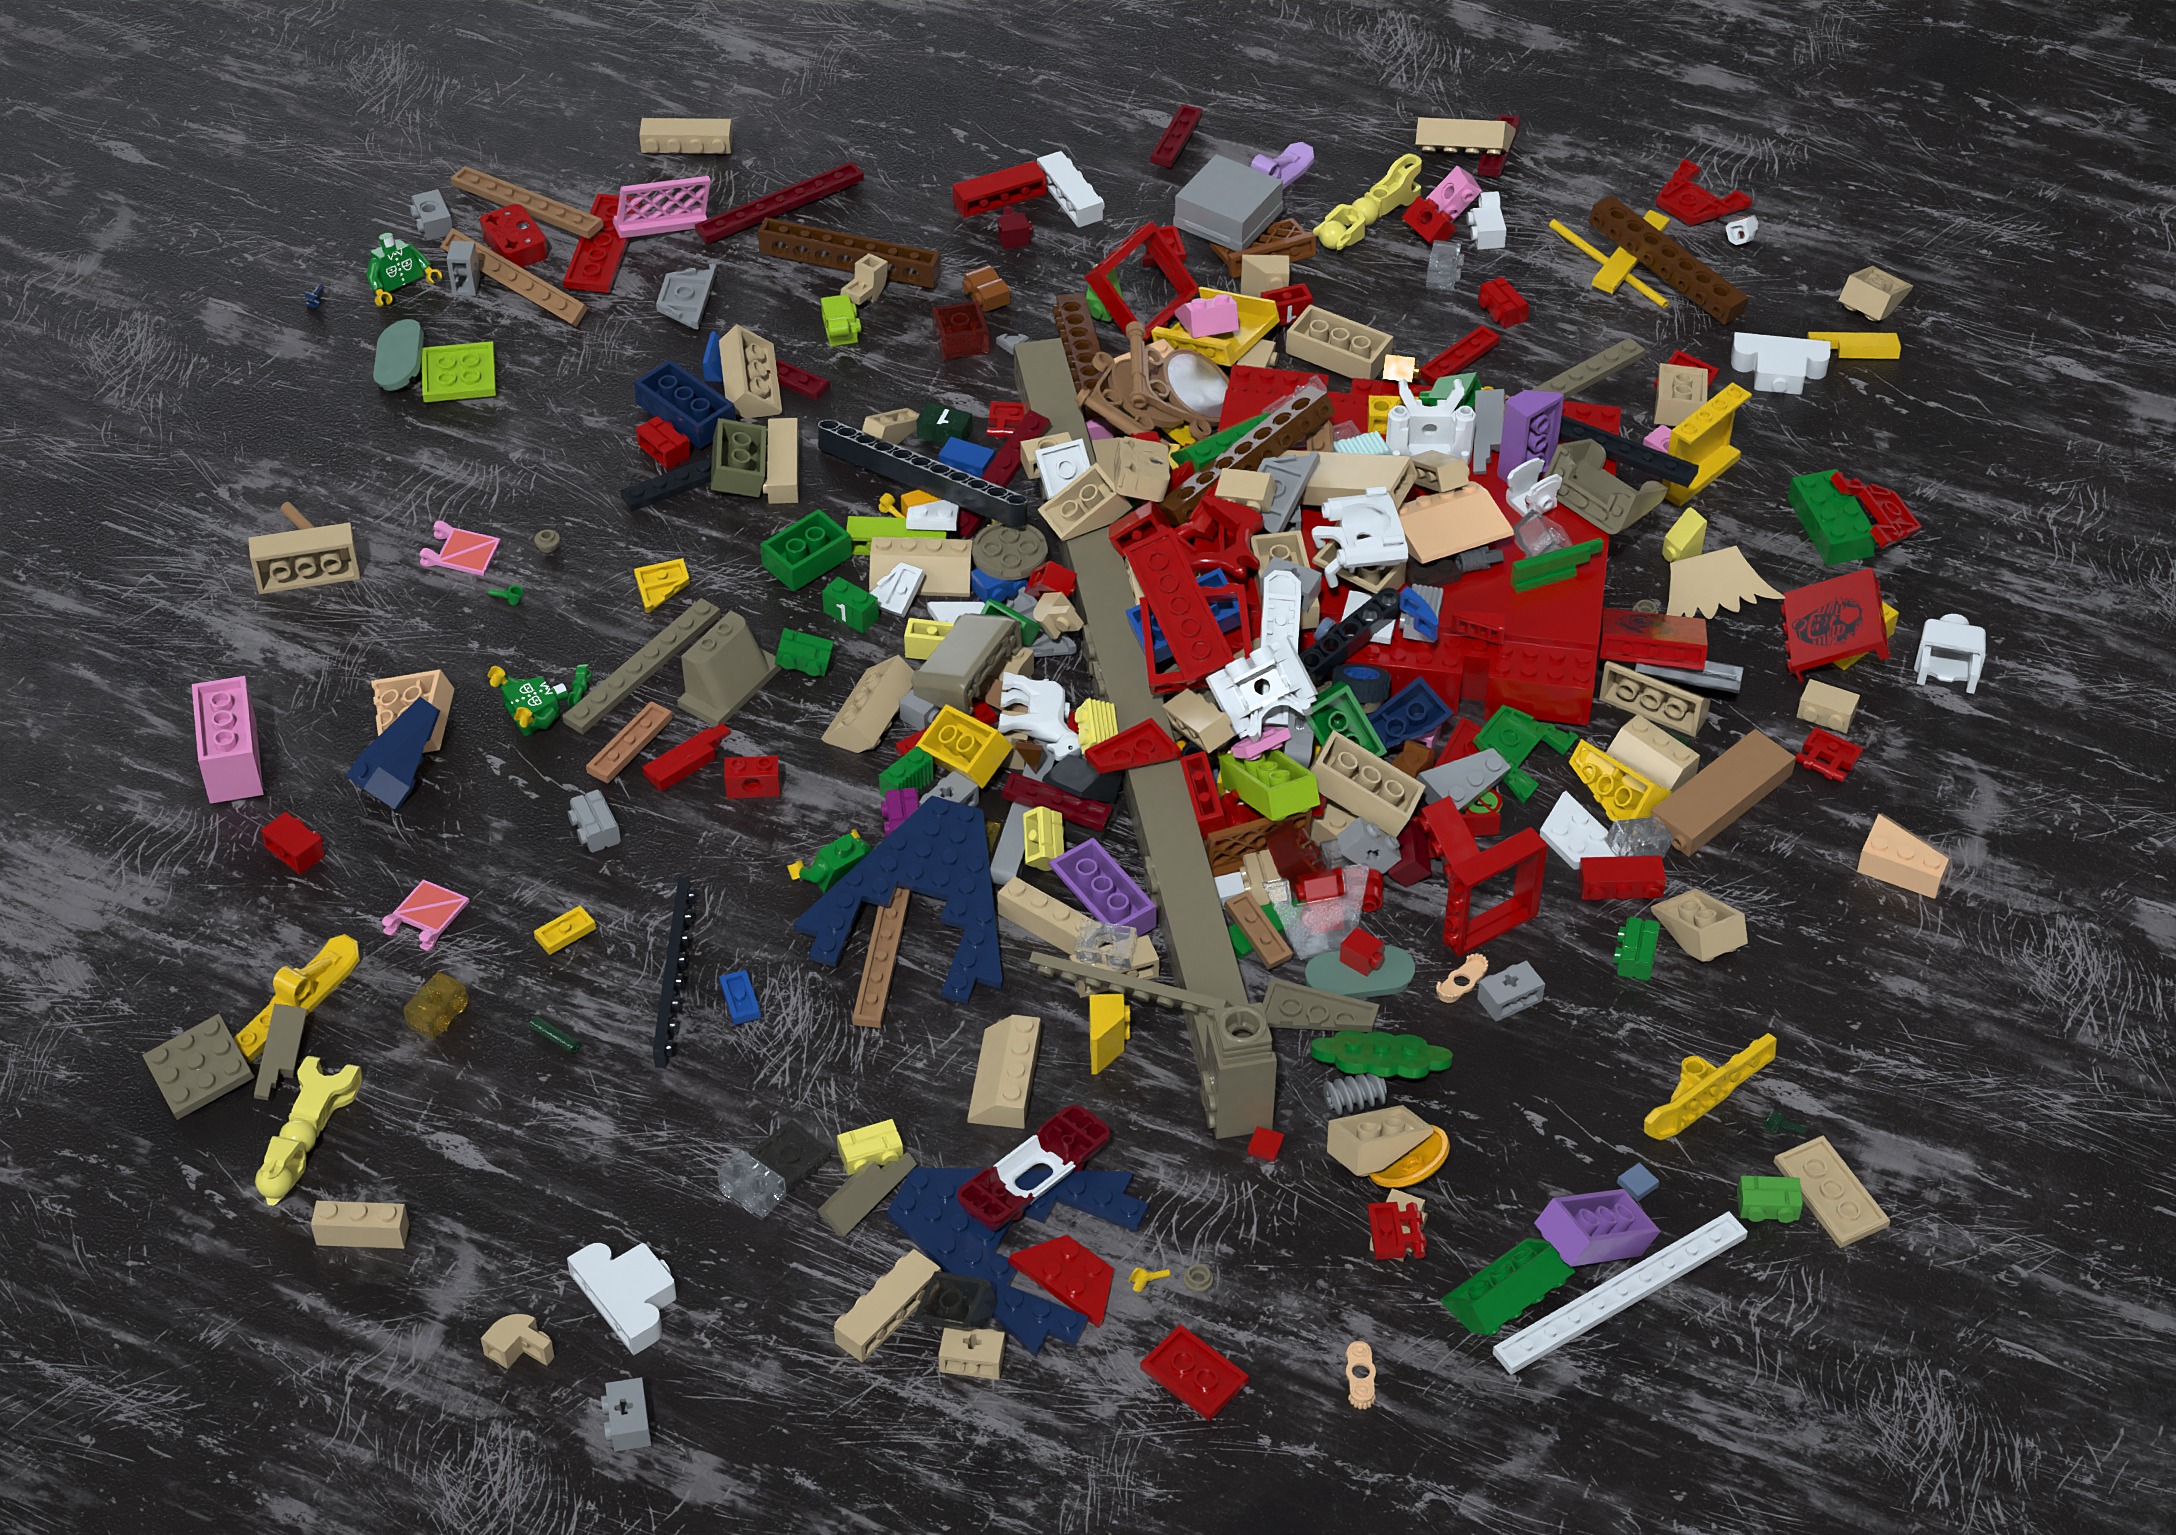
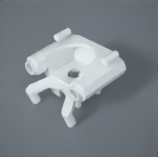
[1386,379,1476,465]
[1312,486,1408,588]
[1206,637,1318,743]

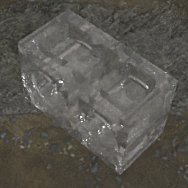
[1605,817,1674,858]
[717,1149,786,1218]

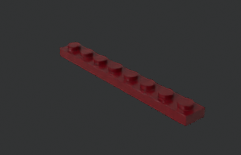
[695,161,864,244]

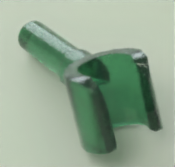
[1763,1111,1806,1134]

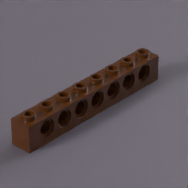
[1588,195,1749,325]
[758,218,941,288]
[1053,293,1114,419]
[1158,385,1336,527]

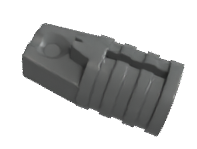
[1454,546,1504,574]

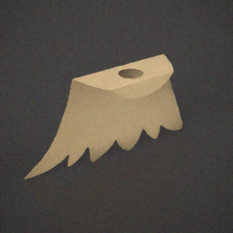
[1666,546,1786,619]

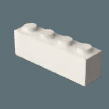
[1037,151,1105,228]

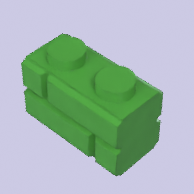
[1737,1176,1803,1223]

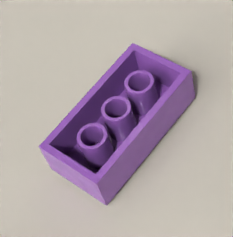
[1534,1189,1660,1267]

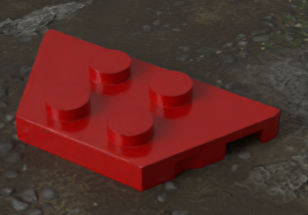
[1008,1235,1114,1328]

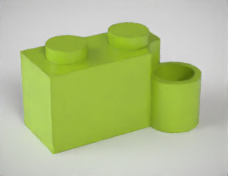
[821,294,861,346]

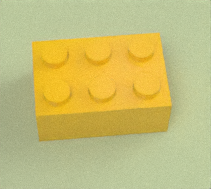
[916,704,1013,789]

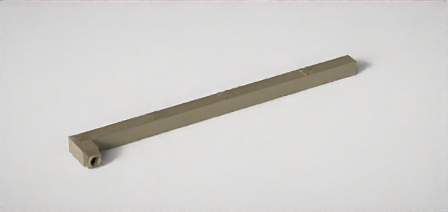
[1014,338,1277,1139]

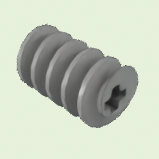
[1323,1072,1387,1116]

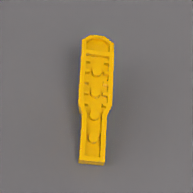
[233,934,360,1064]
[1644,1033,1777,1140]

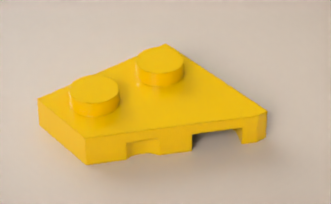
[634,558,690,613]

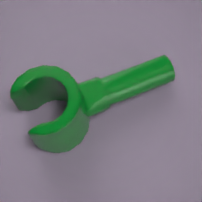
[488,585,523,605]

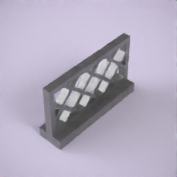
[1635,660,1744,693]

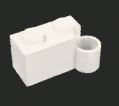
[1466,191,1506,249]

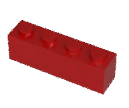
[952,161,1047,218]

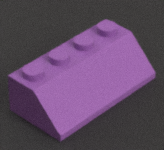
[1497,390,1564,483]
[1049,838,1156,939]

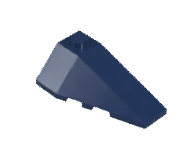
[1367,676,1454,749]
[345,697,440,811]

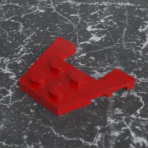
[1656,158,1752,226]
[1830,471,1922,548]

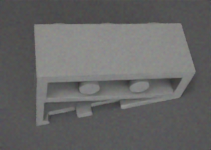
[1416,748,1511,814]

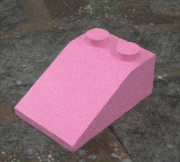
[1174,294,1239,338]

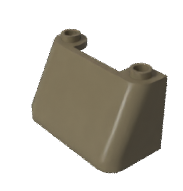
[1543,439,1668,534]
[911,613,1022,716]

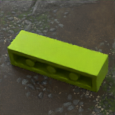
[846,516,948,556]

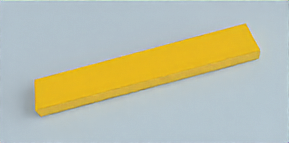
[1591,210,1670,294]

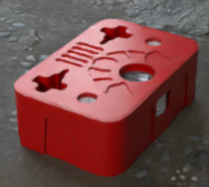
[480,204,548,268]

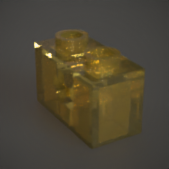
[403,971,468,1040]

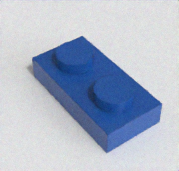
[719,970,761,1025]

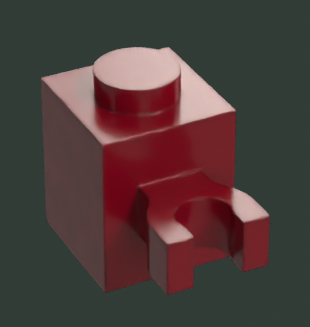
[997,206,1033,249]

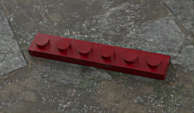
[949,409,1051,540]

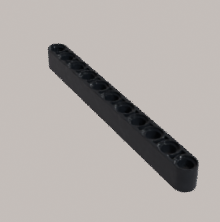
[818,420,1028,527]
[1182,588,1401,767]

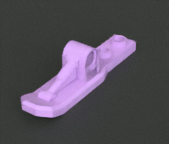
[1250,142,1314,189]

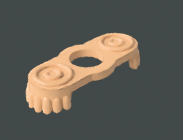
[1436,953,1488,1003]
[1345,1341,1376,1409]

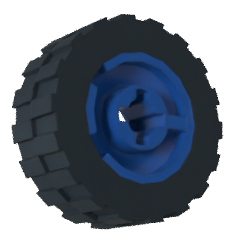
[1331,663,1391,703]

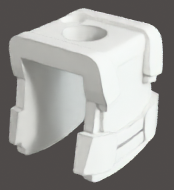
[1506,458,1562,521]

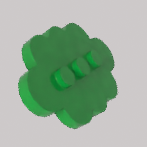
[1310,1030,1453,1078]

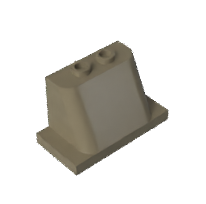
[677,610,783,727]

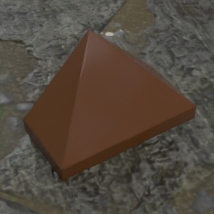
[1011,738,1042,774]

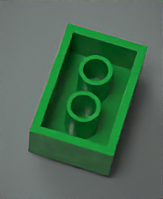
[760,509,852,592]

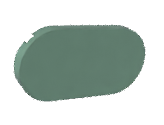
[373,319,424,391]
[1305,945,1415,999]

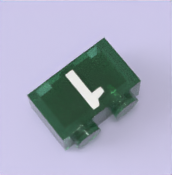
[916,402,973,445]

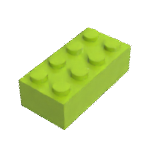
[1218,749,1320,821]

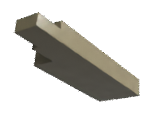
[254,1003,307,1100]
[817,1153,917,1236]

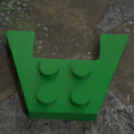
[1473,705,1578,804]

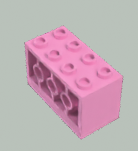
[192,676,264,804]

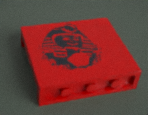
[1781,567,1890,683]
[1600,608,1708,670]

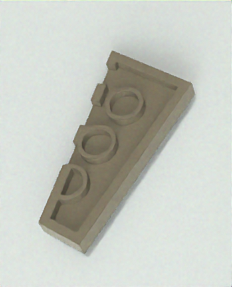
[1262,978,1380,1032]

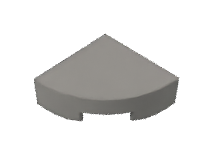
[996,334,1030,355]

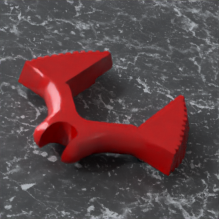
[1141,461,1220,541]
[1157,496,1263,579]

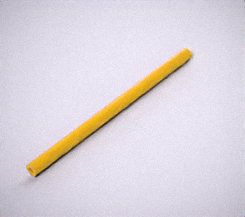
[1549,219,1669,309]

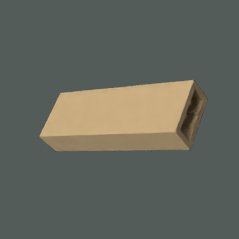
[1278,450,1418,510]

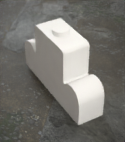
[1731,332,1830,394]
[567,1243,677,1355]

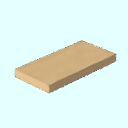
[1774,1135,1890,1248]

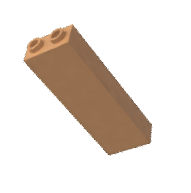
[1648,729,1796,857]

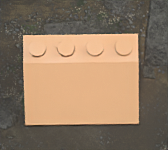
[1397,481,1514,564]

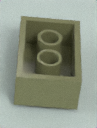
[711,418,766,497]

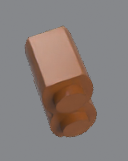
[962,265,1010,312]

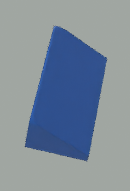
[702,331,723,382]

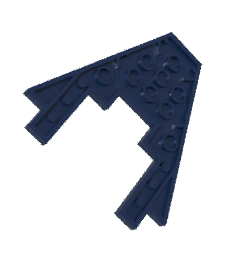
[794,796,1002,1005]
[887,1167,1149,1357]

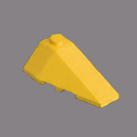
[1569,739,1672,832]

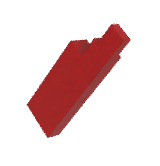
[642,723,731,791]

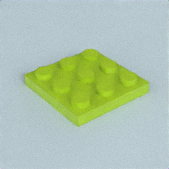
[422,341,496,402]

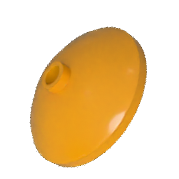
[1369,1125,1450,1188]

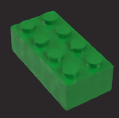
[1788,469,1876,566]

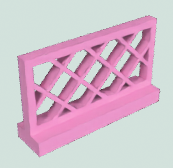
[613,176,711,238]

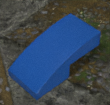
[1399,586,1439,642]

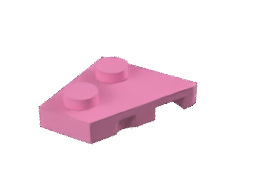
[1231,726,1291,761]

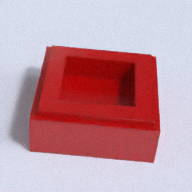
[1248,1126,1284,1162]

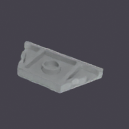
[656,264,717,329]
[1257,451,1321,534]
[1006,587,1076,657]

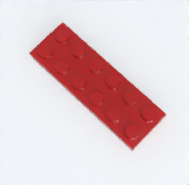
[563,193,642,293]
[1123,528,1235,685]

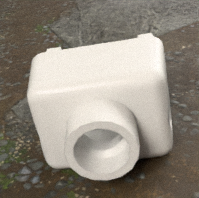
[1914,614,1986,694]

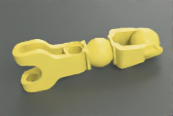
[1313,154,1422,251]
[255,1056,362,1206]

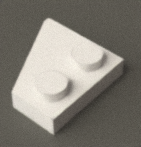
[906,500,960,531]
[870,563,925,618]

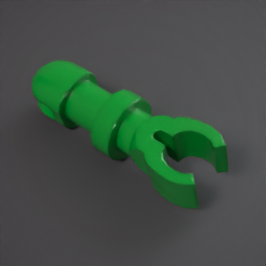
[567,664,592,707]

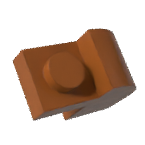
[1392,740,1435,779]

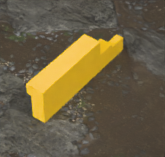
[1807,332,1901,359]

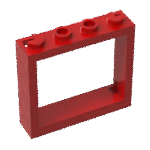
[1084,221,1199,344]
[1139,583,1253,695]
[1442,827,1548,957]

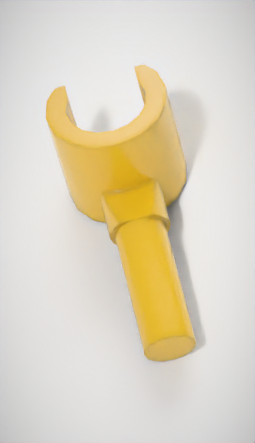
[879,493,906,518]
[1128,1268,1170,1292]

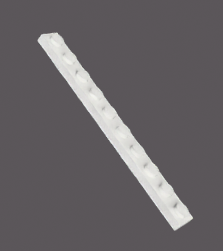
[1493,1211,1748,1375]

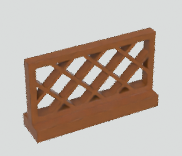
[1209,218,1316,278]
[1206,809,1312,878]

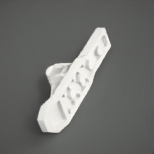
[1260,570,1301,727]

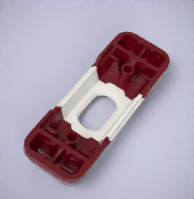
[957,1105,1110,1231]

